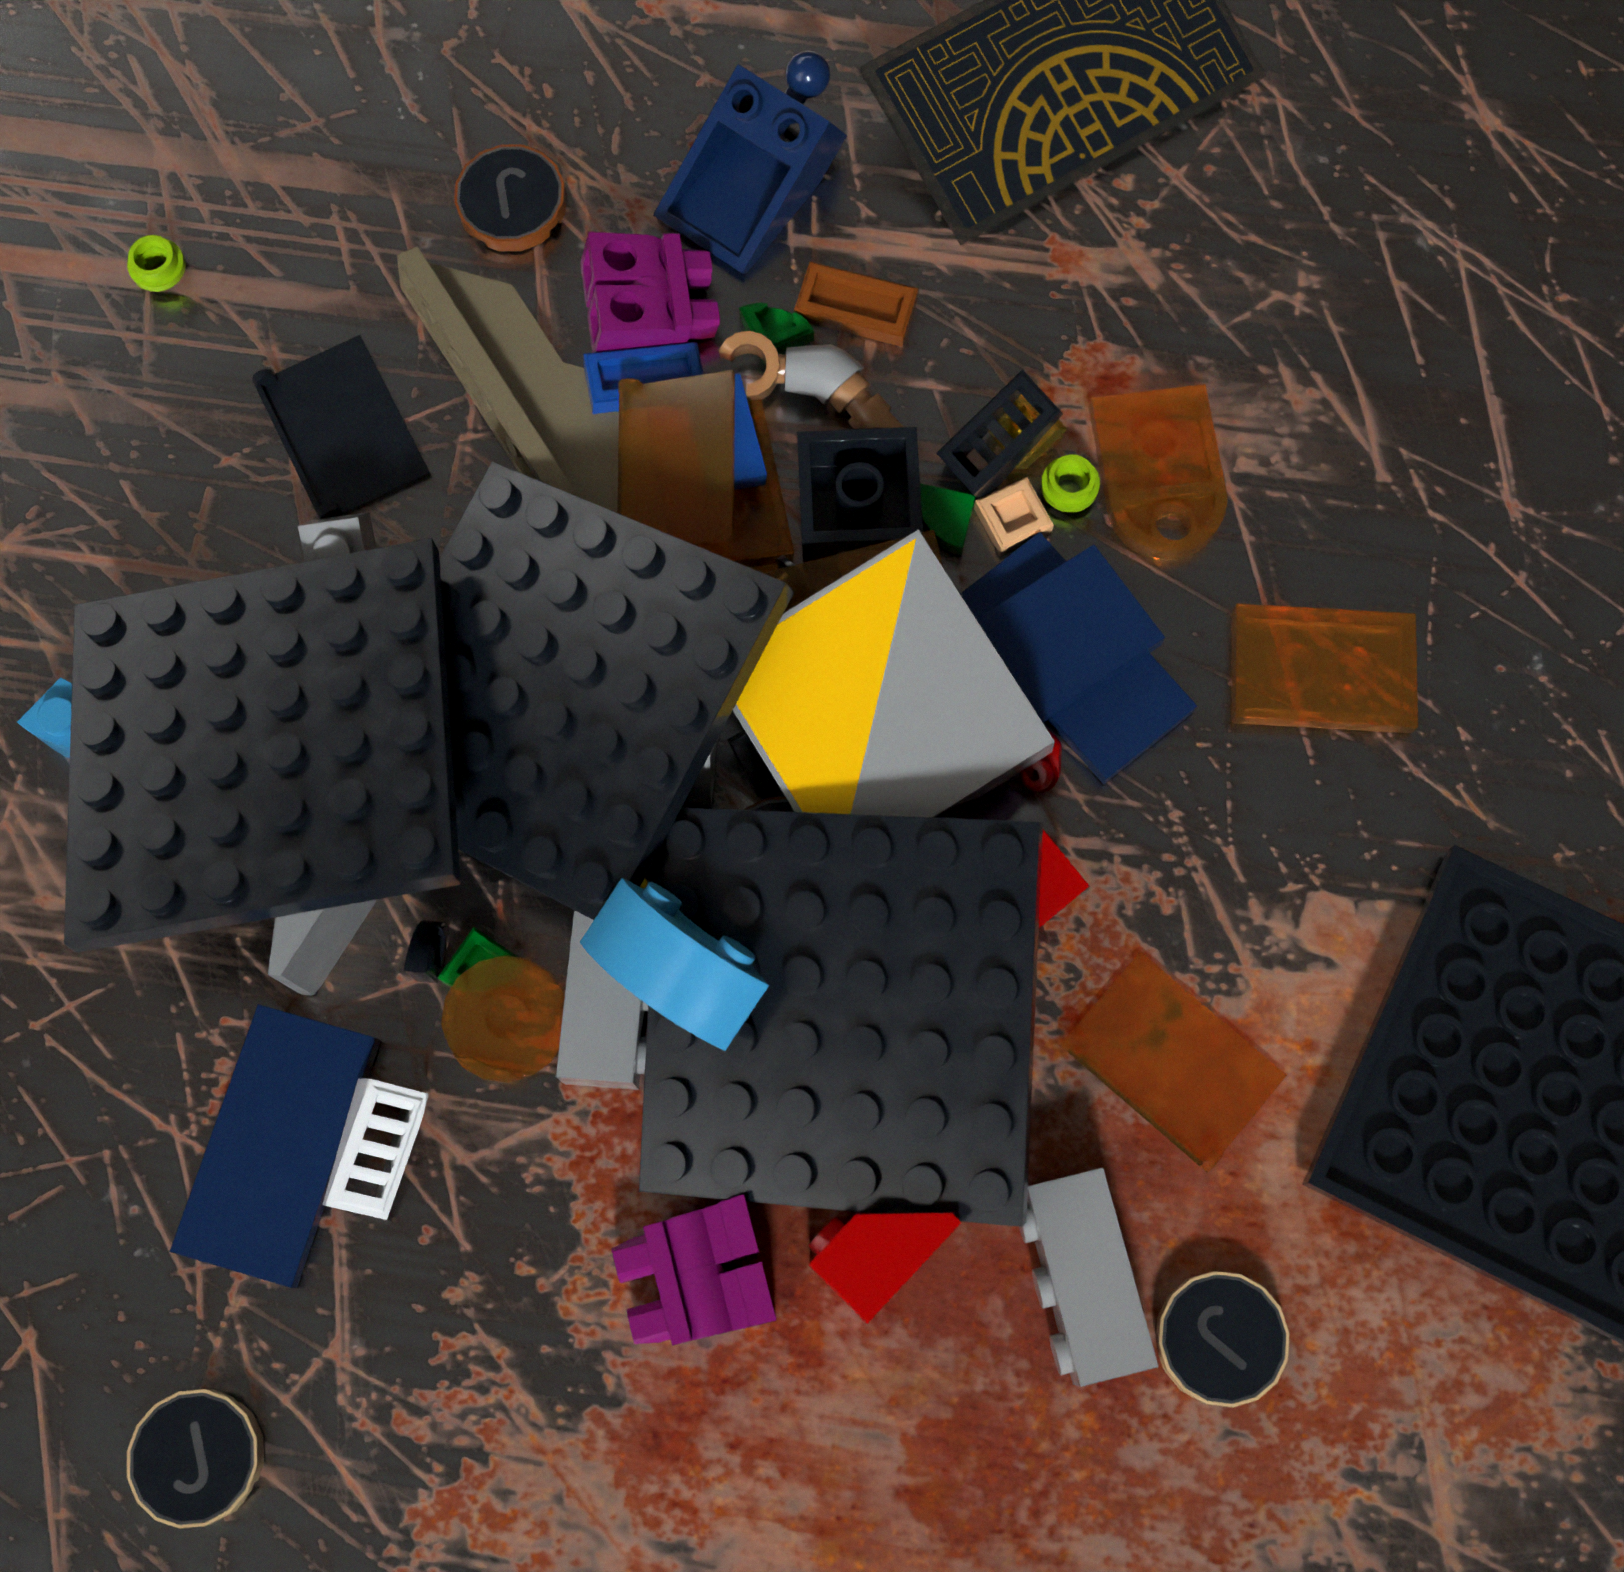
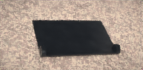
[252,335,431,519]

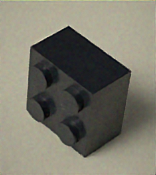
[797,427,923,570]

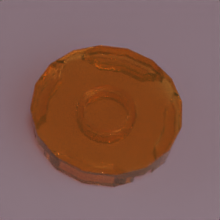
[441,955,565,1083]

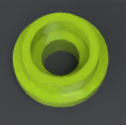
[127,235,186,292]
[1041,454,1100,513]

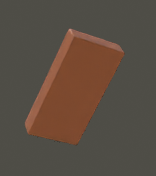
[794,261,919,347]

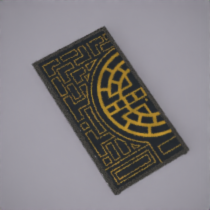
[860,0,1266,246]

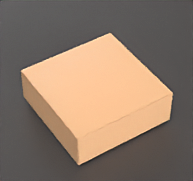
[974,477,1054,557]

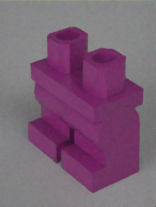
[580,232,720,353]
[611,1194,777,1346]

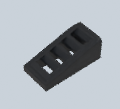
[936,370,1063,498]

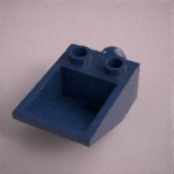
[653,51,847,275]

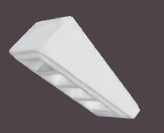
[322,1078,429,1220]

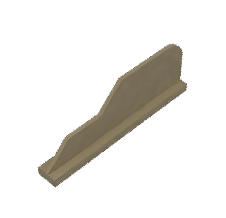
[397,246,750,565]

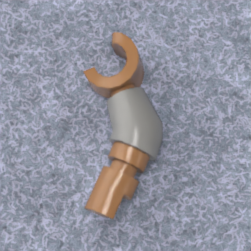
[719,331,903,429]

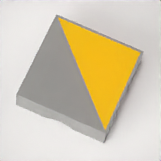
[733,530,1055,818]

